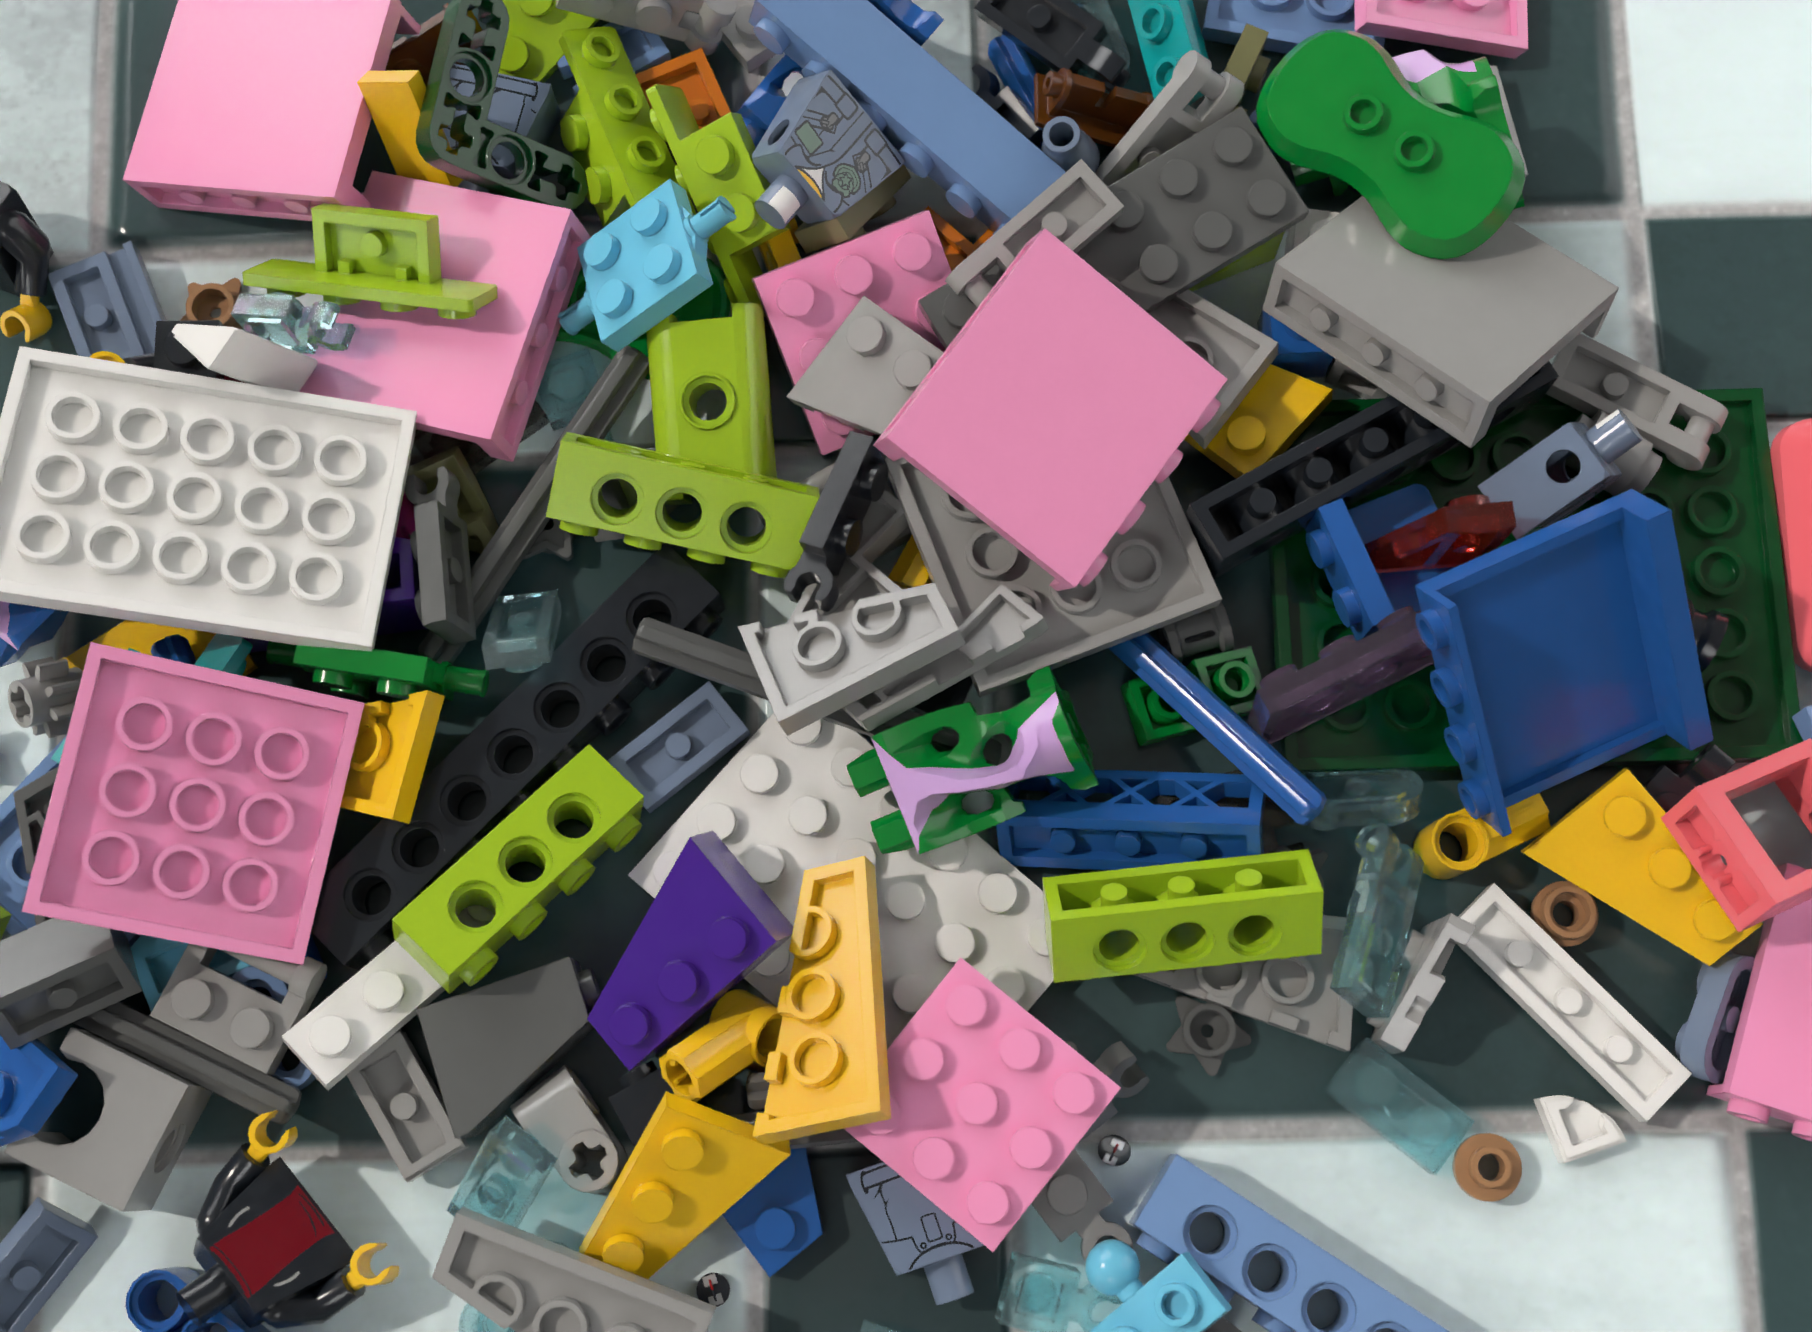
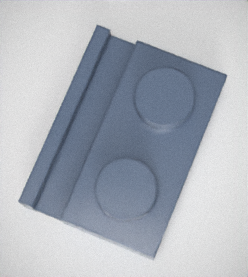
[48,241,166,359]

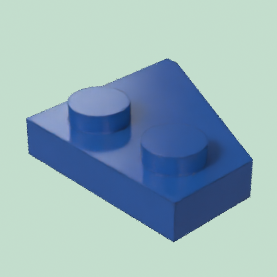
[722,1109,824,1277]

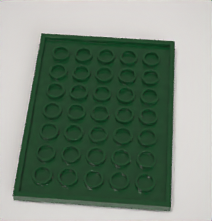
[1268,388,1803,774]

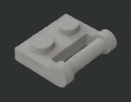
[150,944,327,1075]

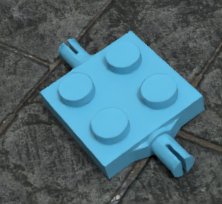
[558,179,736,352]

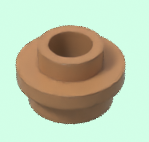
[1530,881,1599,947]
[1452,1133,1522,1202]

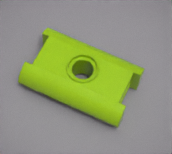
[646,303,777,505]

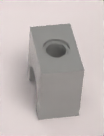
[3,1028,213,1212]

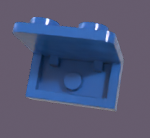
[1305,484,1463,644]

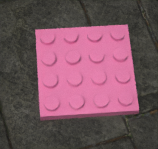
[22,642,365,965]

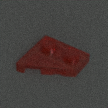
[1364,495,1516,573]

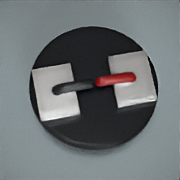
[1098,1135,1131,1167]
[696,1273,730,1307]

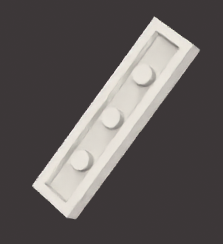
[1457,883,1692,1122]
[282,905,494,1090]

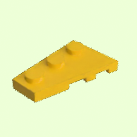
[340,690,445,824]
[579,1091,791,1279]

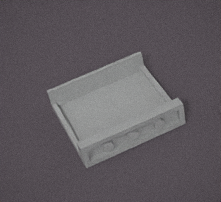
[1262,196,1619,448]

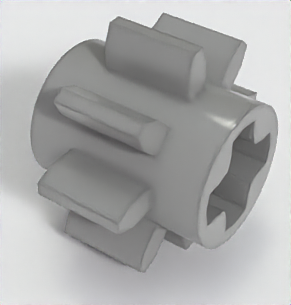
[8,657,83,738]

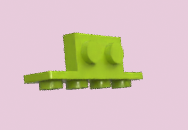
[559,26,696,227]
[646,84,791,317]
[242,203,498,319]

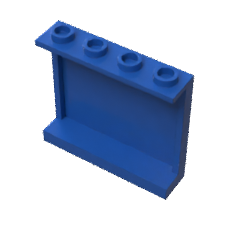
[1415,489,1713,837]

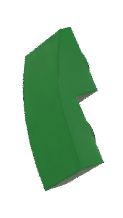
[1120,646,1271,747]

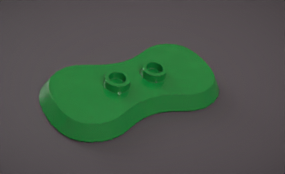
[1256,29,1525,259]

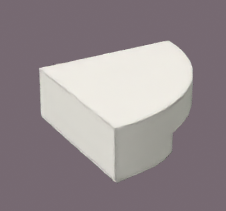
[1533,1095,1627,1163]

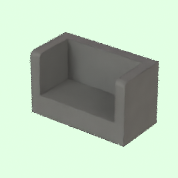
[0,918,142,1050]

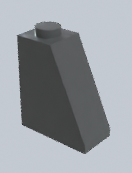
[417,956,601,1139]

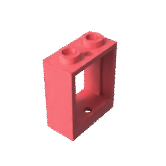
[1661,738,1812,932]

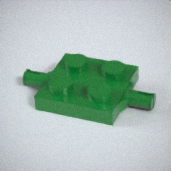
[266,641,489,702]

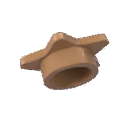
[180,278,256,329]

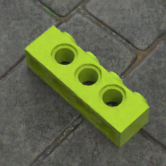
[546,432,820,578]
[392,744,644,994]
[1042,849,1324,983]

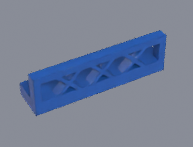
[996,770,1266,870]

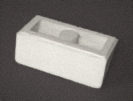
[171,324,318,392]

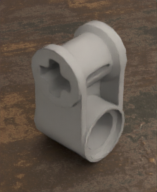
[510,1064,628,1194]

